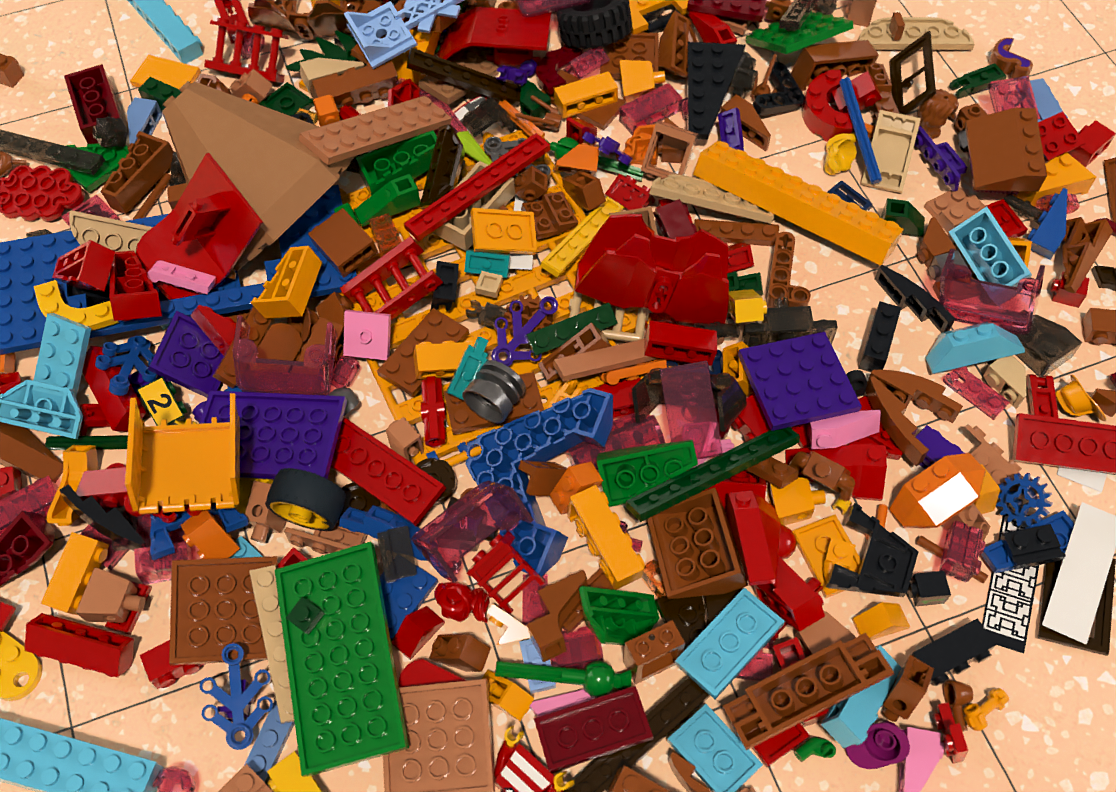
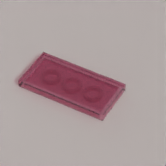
[660,361,723,459]

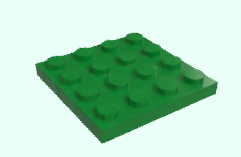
[745,10,854,55]

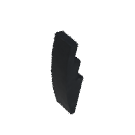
[875,265,956,333]
[60,484,148,555]

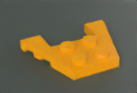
[629,0,690,35]

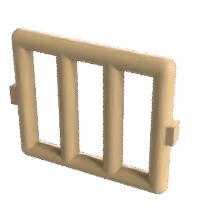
[569,290,650,342]

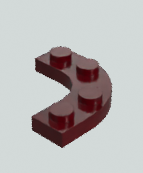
[536,45,583,95]

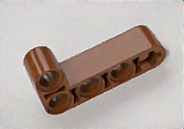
[766,232,811,315]

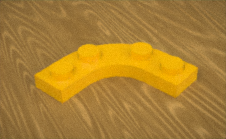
[34,280,119,331]

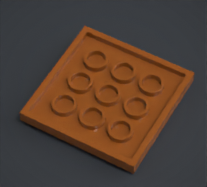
[169,556,277,666]

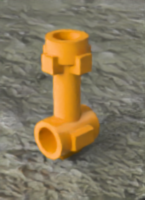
[963,688,1009,731]

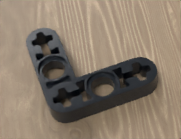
[752,62,805,115]

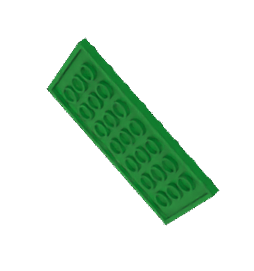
[275,541,409,777]

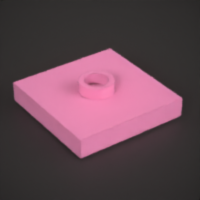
[343,310,391,360]

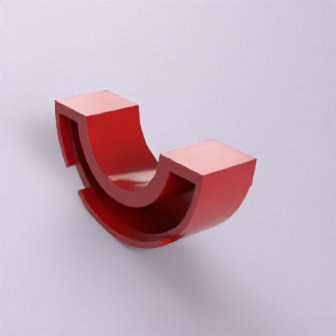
[802,69,853,142]

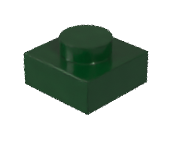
[286,597,324,635]

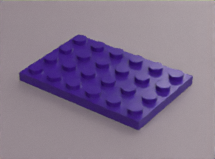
[199,390,347,479]

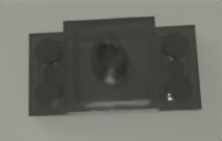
[741,297,838,347]

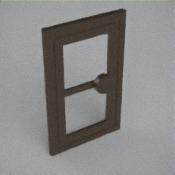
[889,31,936,115]
[1038,558,1116,656]

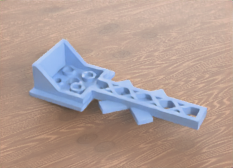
[344,0,464,69]

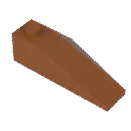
[0,422,63,486]

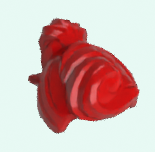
[434,582,489,624]

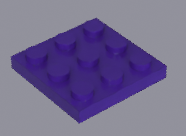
[147,311,224,398]

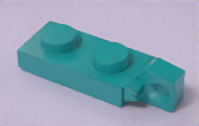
[446,337,489,400]

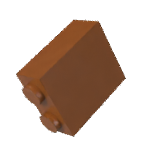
[308,208,378,278]

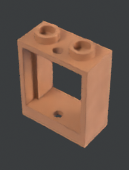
[641,120,698,178]

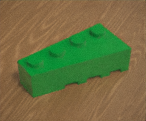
[355,130,437,196]

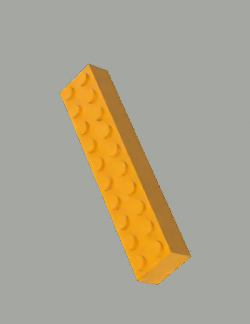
[693,141,904,266]

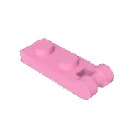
[147,260,216,294]

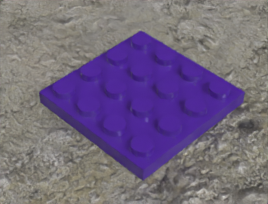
[738,332,862,431]

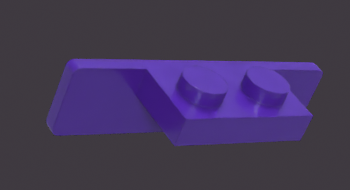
[914,126,967,192]

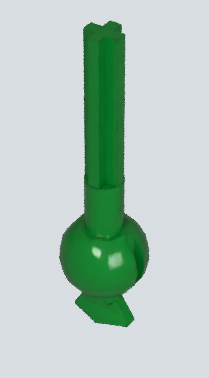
[545,137,644,181]
[495,660,632,698]

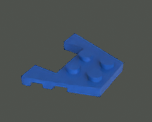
[150,503,248,561]

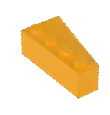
[567,485,645,590]

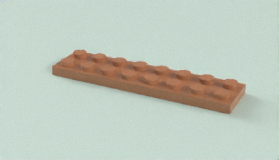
[299,96,452,165]

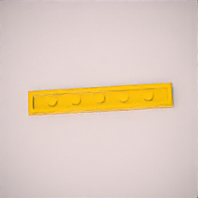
[540,196,624,278]

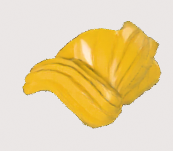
[824,134,857,175]

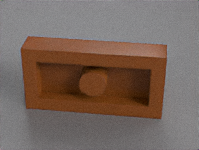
[518,460,567,496]

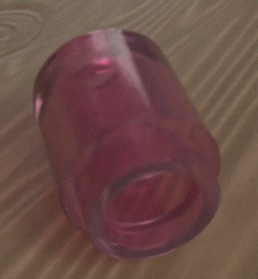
[329,356,360,388]

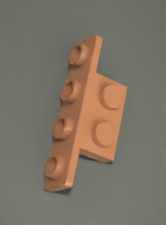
[965,424,1039,496]
[284,523,380,567]

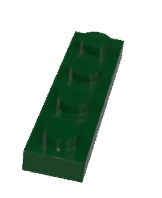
[525,302,618,357]

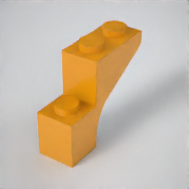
[47,445,98,526]

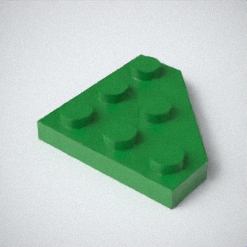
[51,143,129,193]

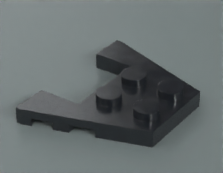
[826,503,919,597]

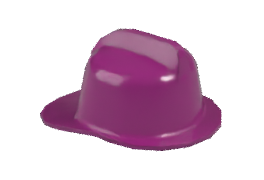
[845,721,910,770]

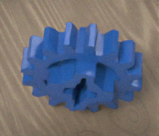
[996,473,1053,526]

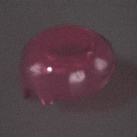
[152,766,196,792]

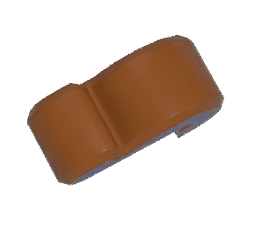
[989,37,1033,82]

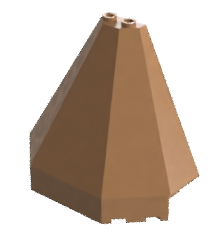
[162,81,356,271]

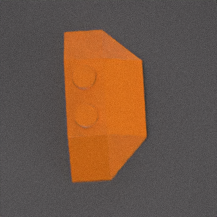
[889,453,986,528]

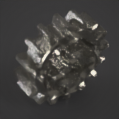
[731,56,758,99]

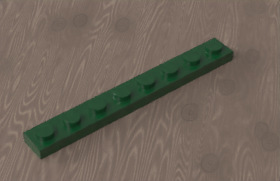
[626,427,800,522]

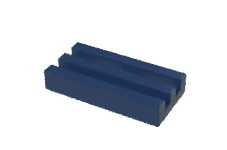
[827,180,873,211]

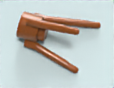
[750,54,784,101]
[515,95,562,130]

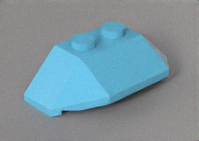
[926,322,1025,374]
[0,380,83,439]

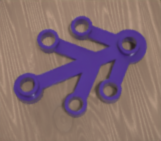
[582,131,633,165]
[491,296,558,366]

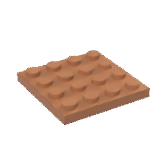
[383,679,495,792]

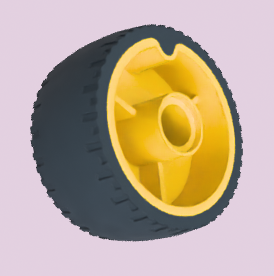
[265,468,346,531]

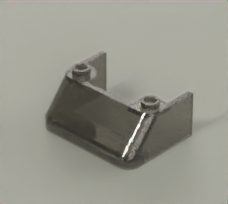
[632,368,747,432]

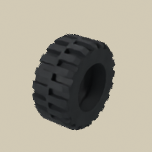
[557,0,632,49]

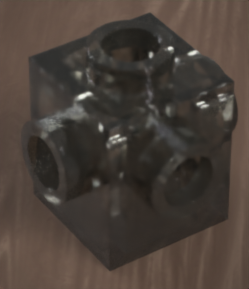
[93,117,128,148]

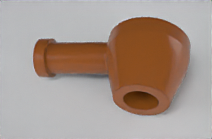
[943,680,974,732]

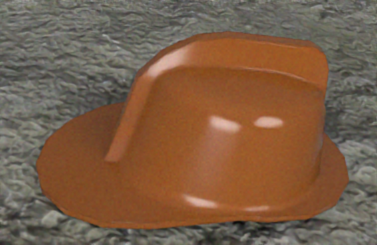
[287,307,319,342]

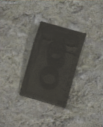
[999,309,1083,377]

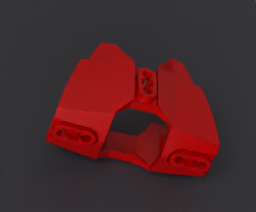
[575,214,729,327]

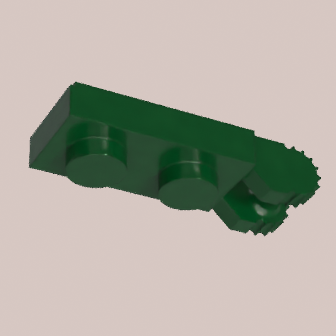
[949,63,1007,98]

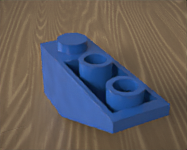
[1027,188,1068,260]

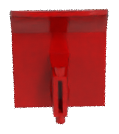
[437,7,551,67]
[136,153,263,300]

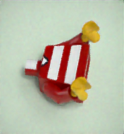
[494,725,574,792]

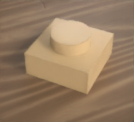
[475,271,503,298]

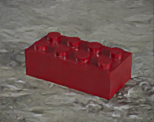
[64,64,128,144]

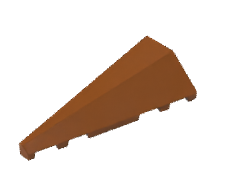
[1062,217,1113,293]

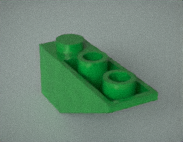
[354,174,420,226]

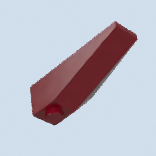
[0,510,55,585]

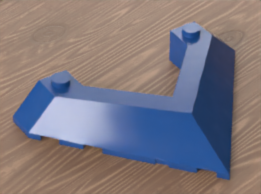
[457,388,613,577]

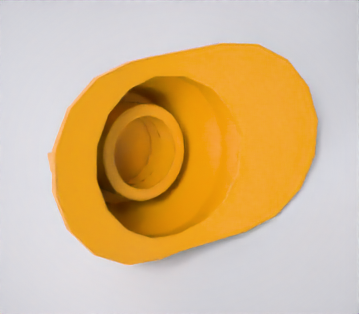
[1055,374,1106,421]

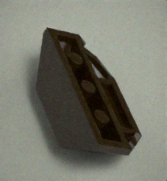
[419,124,465,208]

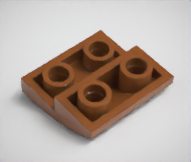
[521,192,578,240]

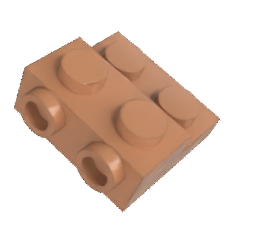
[924,186,986,236]

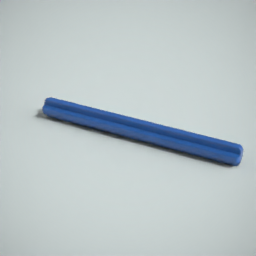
[839,77,882,184]

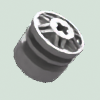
[462,360,526,423]

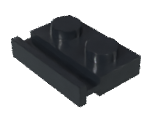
[1001,524,1065,570]

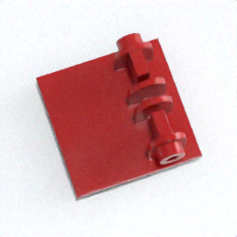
[1038,111,1085,161]

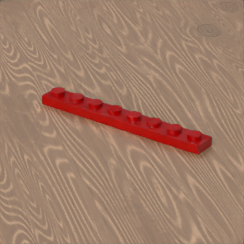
[404,133,550,242]

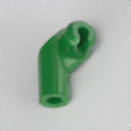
[794,737,836,762]

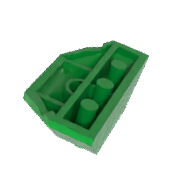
[579,586,660,646]

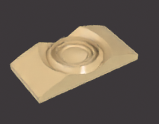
[861,110,921,194]

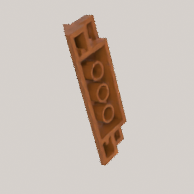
[723,633,894,750]

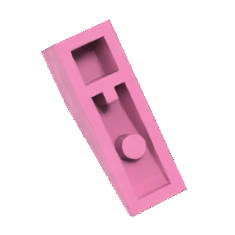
[807,410,881,449]
[898,727,944,792]

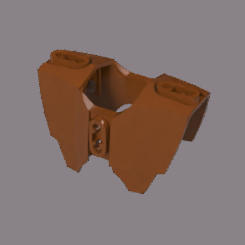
[248,0,382,40]

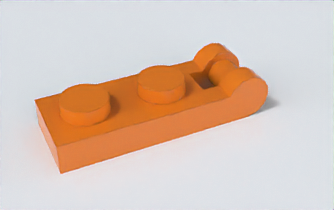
[600,358,667,385]

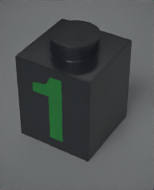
[908,571,951,607]

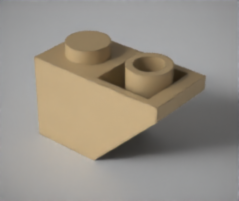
[983,355,1027,409]

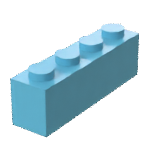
[821,645,902,748]

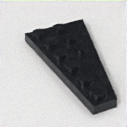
[687,42,746,140]

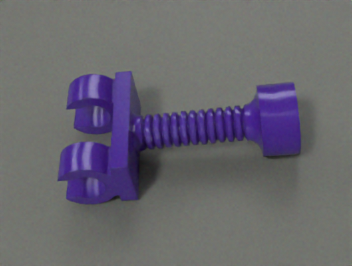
[496,59,537,85]

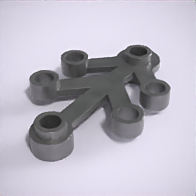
[483,136,551,185]

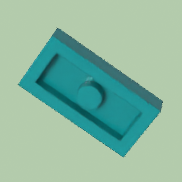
[464,249,511,278]

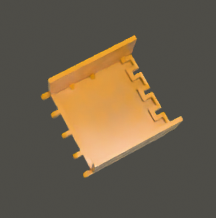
[125,393,240,514]

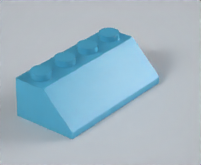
[949,206,1032,306]

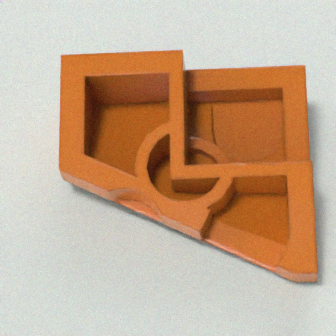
[616,124,660,165]

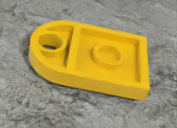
[0,631,42,701]

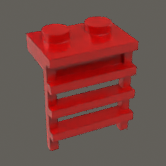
[467,531,545,615]

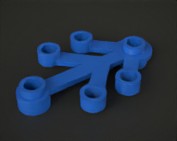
[95,336,157,396]
[199,643,273,750]

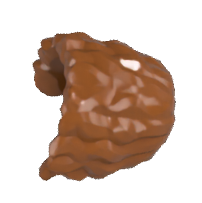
[917,89,959,139]

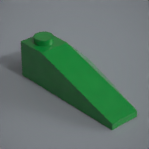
[596,440,698,507]

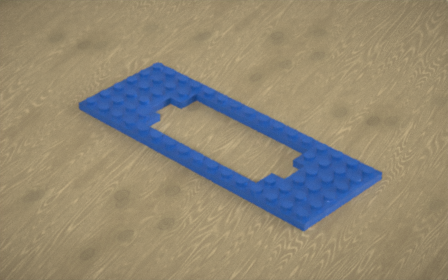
[0,185,357,355]

